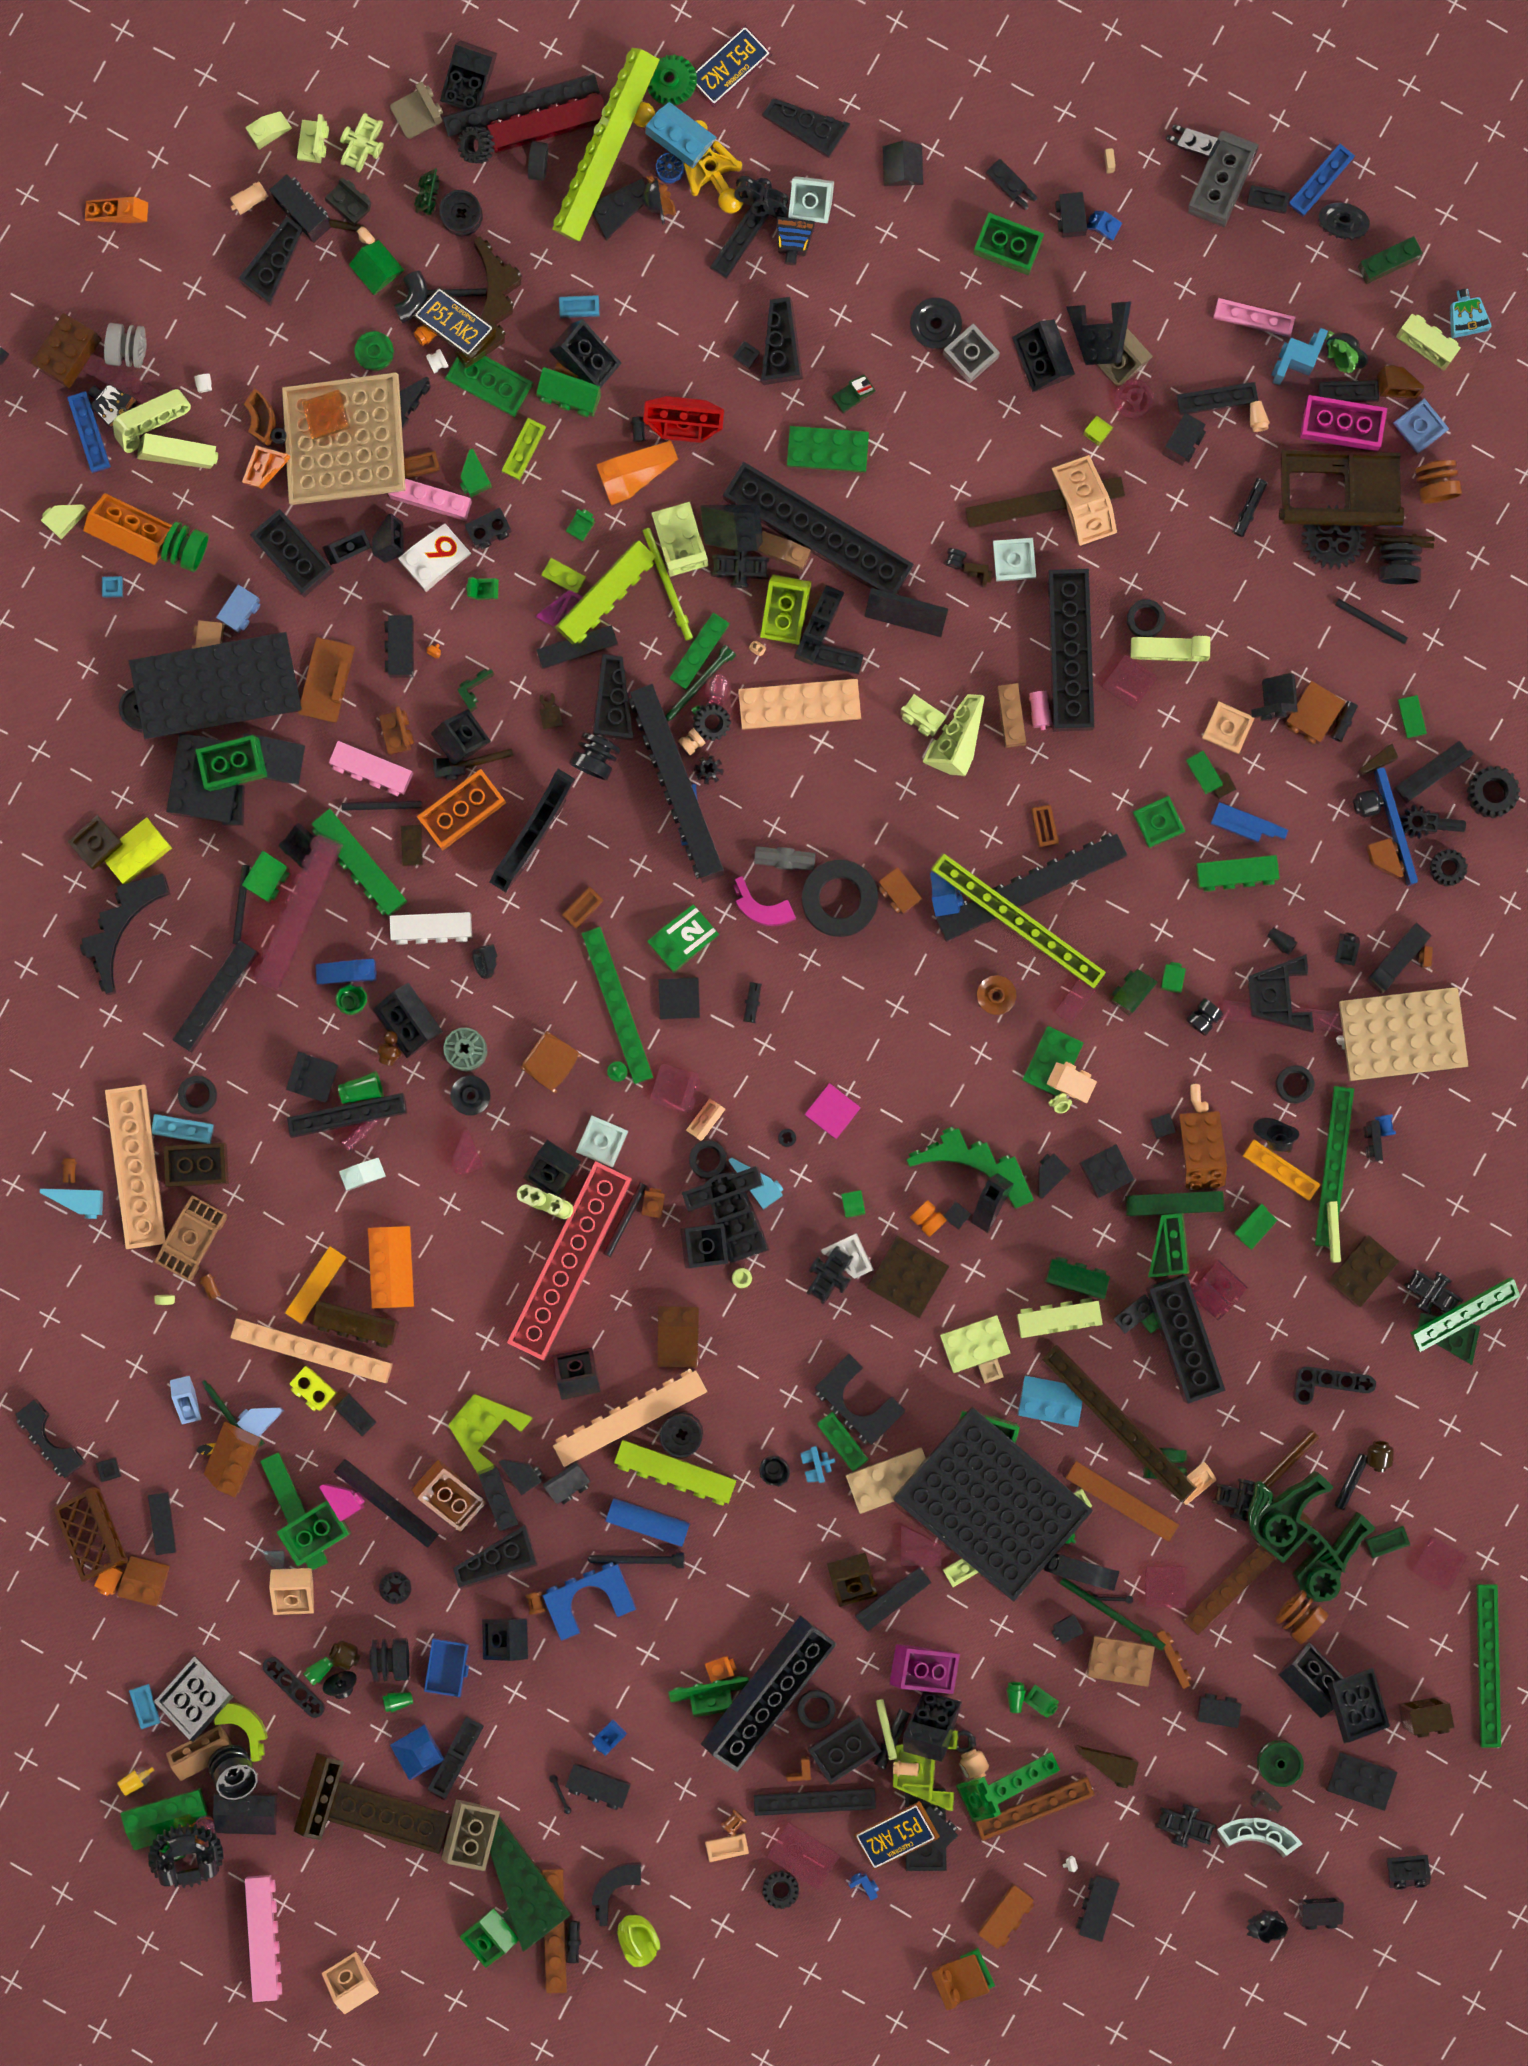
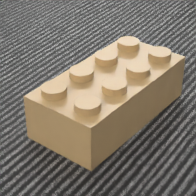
[846,1447,926,1514]

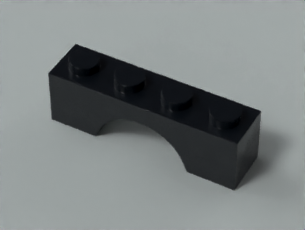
[15,1399,87,1478]

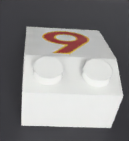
[398,524,471,592]

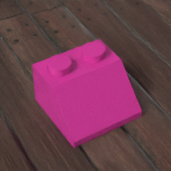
[319,1483,365,1521]

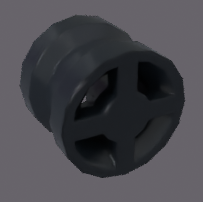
[944,548,967,569]

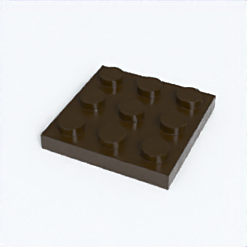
[867,1236,949,1318]

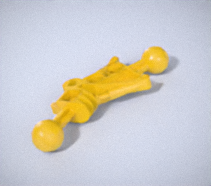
[633,102,743,214]

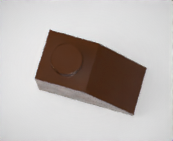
[1377,365,1424,399]

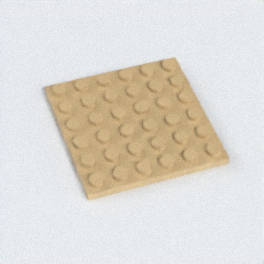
[282,373,406,505]

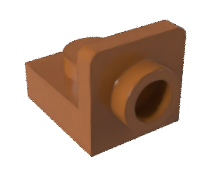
[642,1188,665,1218]

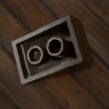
[1075,1745,1139,1788]

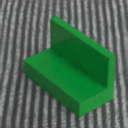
[1234,1204,1278,1250]

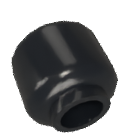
[1353,790,1384,818]

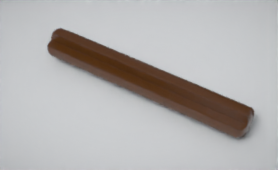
[1261,1431,1319,1489]

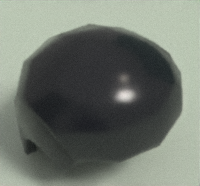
[759,1455,790,1487]

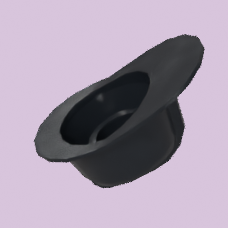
[1253,1118,1299,1153]

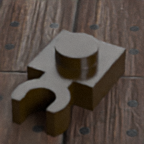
[539,693,563,730]

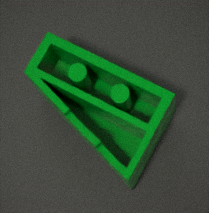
[1148,1213,1190,1278]

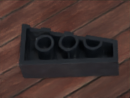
[761,297,803,385]

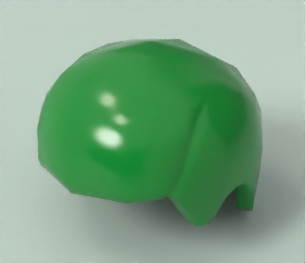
[335,985,367,1015]

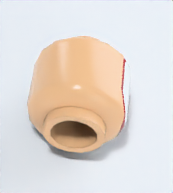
[959,1749,989,1779]

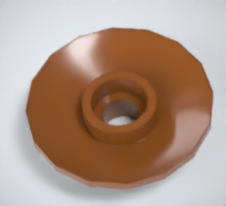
[977,975,1017,1015]

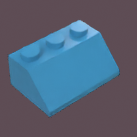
[645,102,717,169]
[1017,1376,1082,1427]

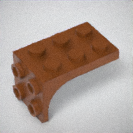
[1179,1111,1227,1190]

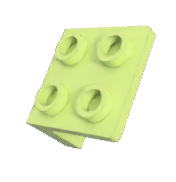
[297,114,329,163]
[900,694,947,737]

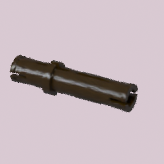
[1373,534,1435,549]

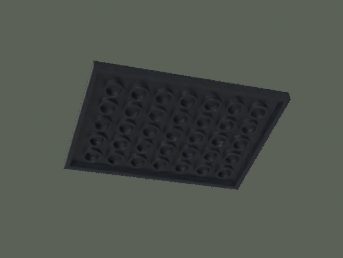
[892,1406,1093,1602]

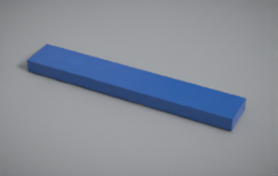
[1374,767,1418,886]

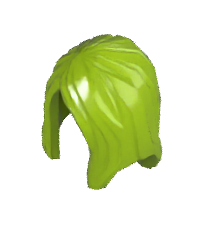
[617,1915,660,1967]

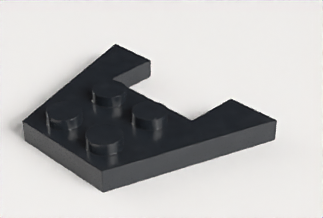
[1066,301,1131,365]
[1248,954,1314,1033]

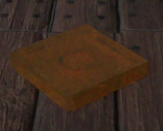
[302,389,350,440]

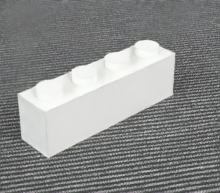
[390,912,472,945]

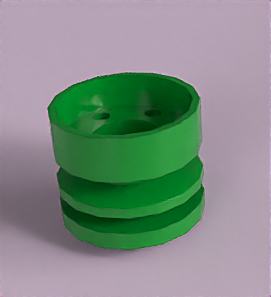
[161,521,209,573]

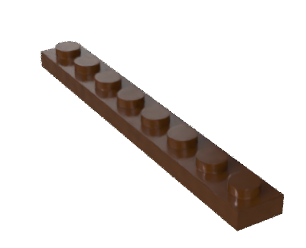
[1183,1512,1312,1635]

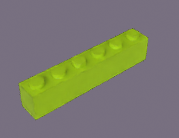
[555,540,656,644]
[614,1440,737,1506]

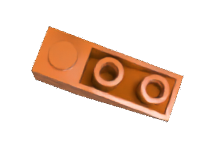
[85,197,148,223]

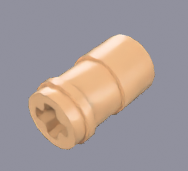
[230,181,268,215]

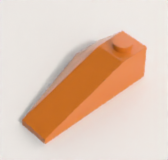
[596,441,678,506]

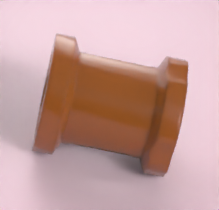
[525,1591,546,1615]
[721,1809,747,1836]

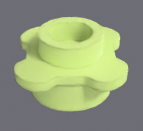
[1049,1093,1072,1113]

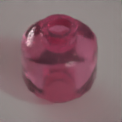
[704,674,732,705]

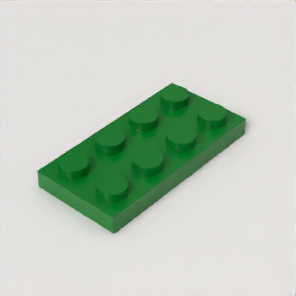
[787,426,869,473]

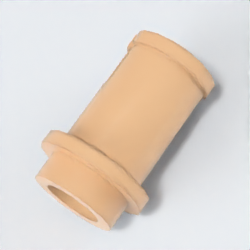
[893,1760,919,1777]

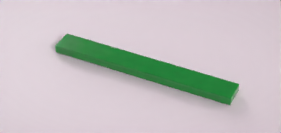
[1315,1086,1354,1247]
[1476,1584,1501,1748]

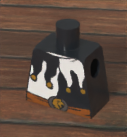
[88,384,139,431]

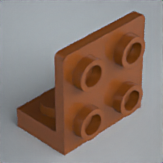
[379,706,414,755]
[931,1954,989,2011]

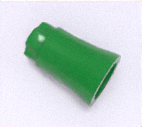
[338,1071,384,1104]

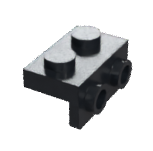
[278,823,328,872]

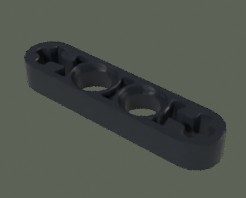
[262,1657,325,1718]

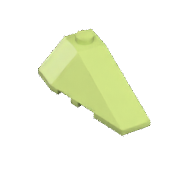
[923,694,985,776]

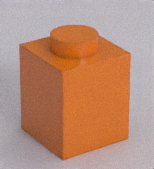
[94,1563,124,1596]

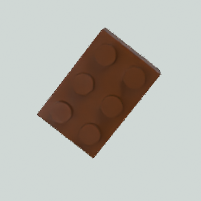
[31,313,102,389]

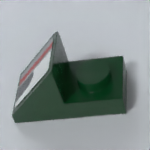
[832,375,876,414]

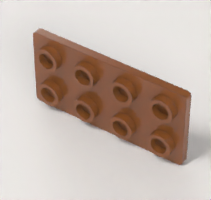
[298,637,355,723]

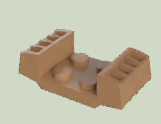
[155,1195,227,1282]

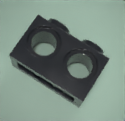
[465,508,512,550]

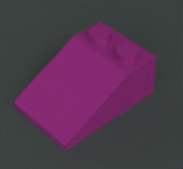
[889,1644,960,1694]

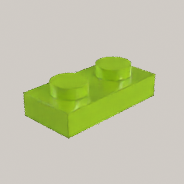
[542,558,586,594]

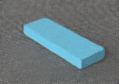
[151,1114,214,1144]

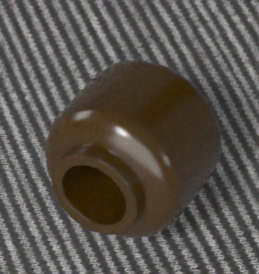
[1367,1441,1394,1472]
[329,1641,360,1670]

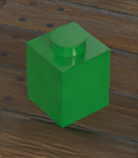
[1160,962,1186,993]

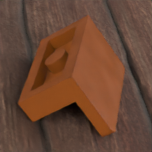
[786,1756,811,1781]

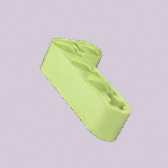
[113,389,191,453]
[1130,636,1210,662]

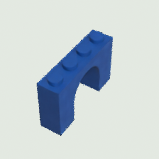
[543,1562,637,1641]

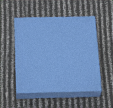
[1393,398,1449,455]

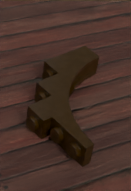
[454,236,522,369]

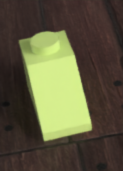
[245,111,292,149]
[41,505,88,539]

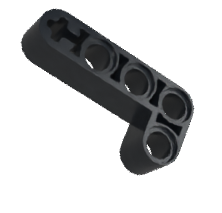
[1366,922,1432,994]
[1293,1367,1376,1405]

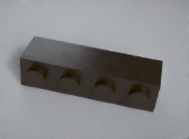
[294,1753,344,1841]

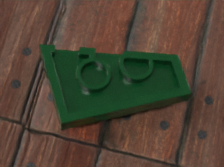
[1417,1313,1480,1365]

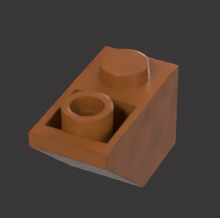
[1366,838,1405,879]

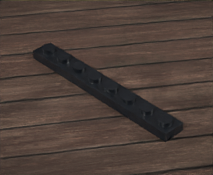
[442,73,600,137]

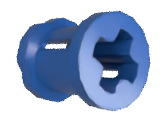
[1375,1114,1396,1137]

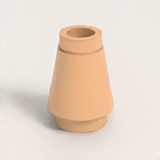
[1250,401,1270,432]

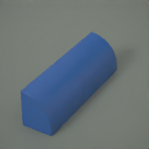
[605,1498,690,1547]

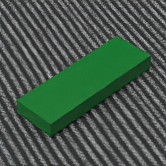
[816,1412,869,1472]

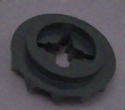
[379,1572,411,1604]

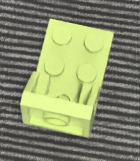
[652,502,708,577]

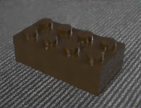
[1398,1697,1455,1738]

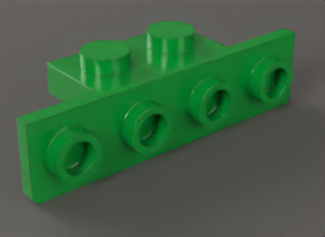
[668,1676,749,1717]

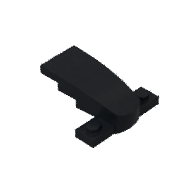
[682,1166,769,1263]

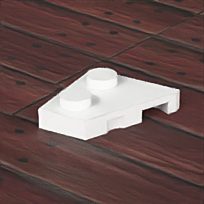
[821,1233,873,1279]

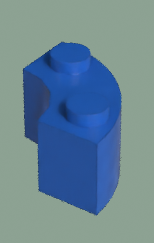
[930,870,964,917]

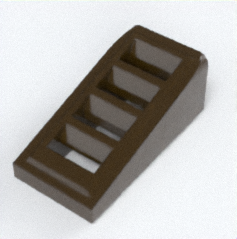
[1358,744,1398,776]

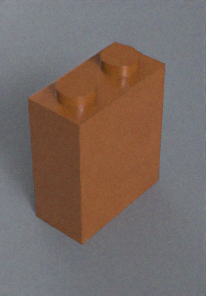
[1284,681,1346,745]

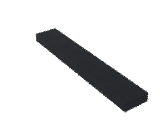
[287,1093,407,1138]
[334,1459,439,1548]
[754,1788,876,1816]

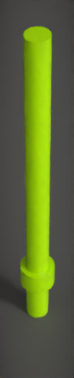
[643,528,693,641]

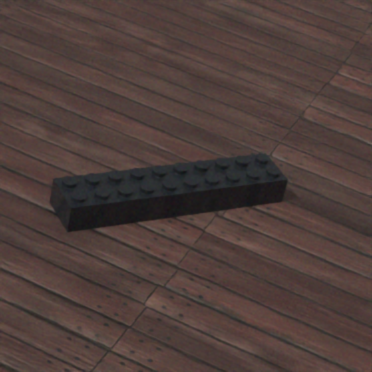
[723,461,914,595]
[628,684,725,883]

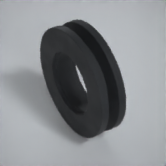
[802,860,878,937]

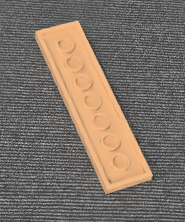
[105,1085,166,1249]

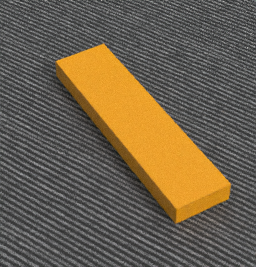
[1243,1139,1321,1201]
[285,1246,347,1324]

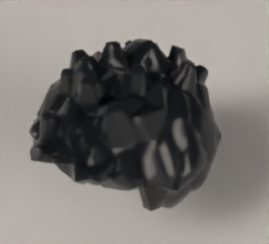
[1246,1909,1289,1944]

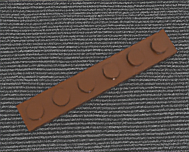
[543,1869,567,1993]

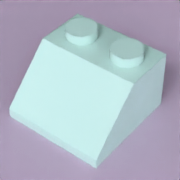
[788,176,834,223]

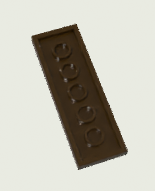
[327,1781,451,1854]

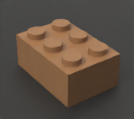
[1087,1635,1155,1687]

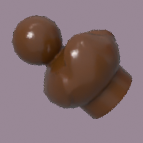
[377,1031,401,1066]

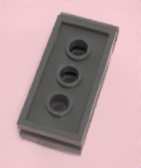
[1188,130,1259,227]

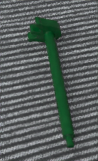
[202,1380,265,1449]

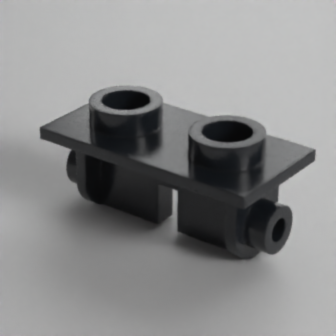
[1113,1294,1153,1334]

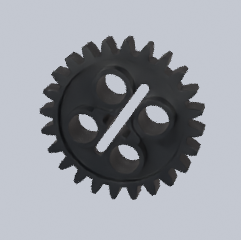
[1301,505,1366,570]

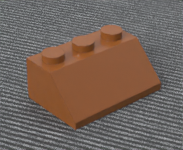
[204,1422,261,1498]

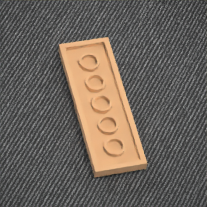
[738,679,861,730]

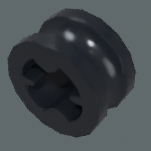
[778,1129,796,1147]

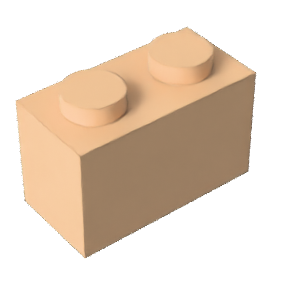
[1047,1062,1097,1103]

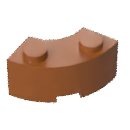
[243,388,276,447]

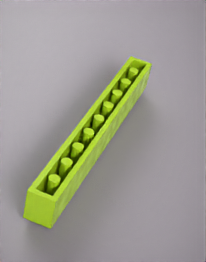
[552,48,660,241]
[930,853,1106,988]

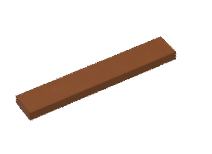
[1066,1461,1179,1542]
[975,1776,1095,1841]

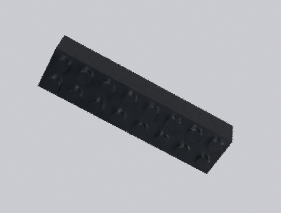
[1047,569,1095,732]
[701,1615,837,1772]

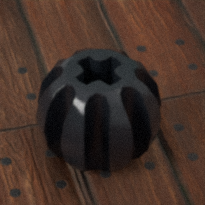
[694,755,724,785]

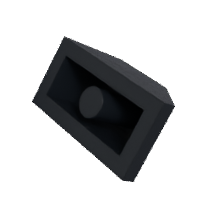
[372,513,404,563]
[322,529,372,565]
[1038,1154,1071,1199]

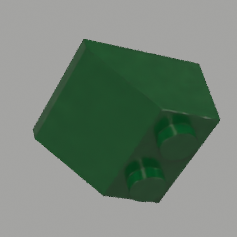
[1111,969,1158,1016]

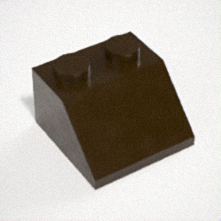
[827,1552,878,1607]

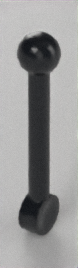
[1092,1594,1133,1604]
[549,1774,571,1814]

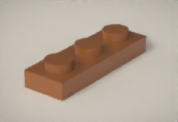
[1155,1629,1192,1689]

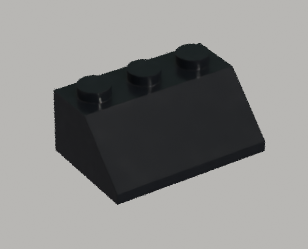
[1012,319,1075,392]
[373,983,443,1058]
[1278,1642,1344,1718]
[213,1792,277,1835]

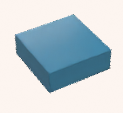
[102,576,123,598]

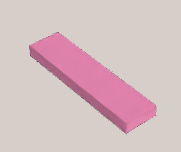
[1213,298,1295,337]

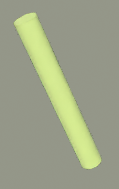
[876,1699,897,1760]

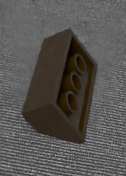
[313,1301,399,1348]

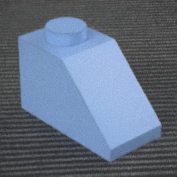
[170,1376,201,1424]
[237,1408,284,1437]

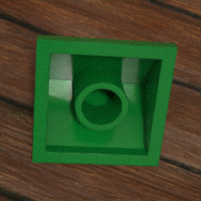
[349,240,405,295]

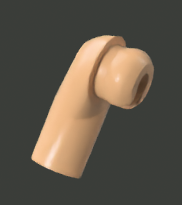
[1190,1084,1208,1113]

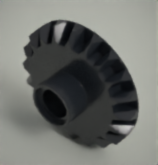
[1318,203,1370,241]
[910,298,962,349]

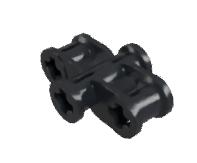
[734,176,789,218]
[711,550,769,588]
[807,1246,854,1304]
[1403,1269,1463,1315]
[1212,1478,1274,1522]
[1155,1803,1217,1848]

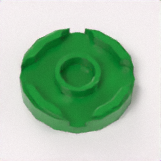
[354,331,394,371]

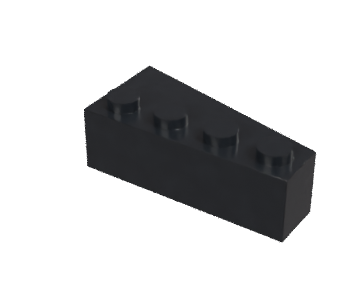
[238,216,303,306]
[592,654,633,741]
[453,1525,538,1589]

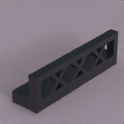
[1395,741,1474,804]
[855,1566,932,1632]

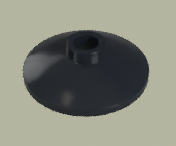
[450,1075,491,1116]

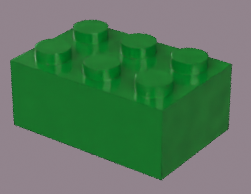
[973,213,1044,276]
[196,735,267,792]

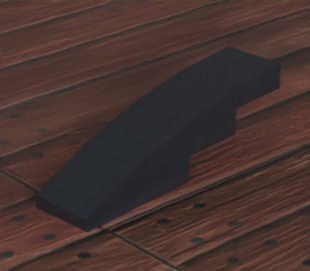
[794,585,844,665]

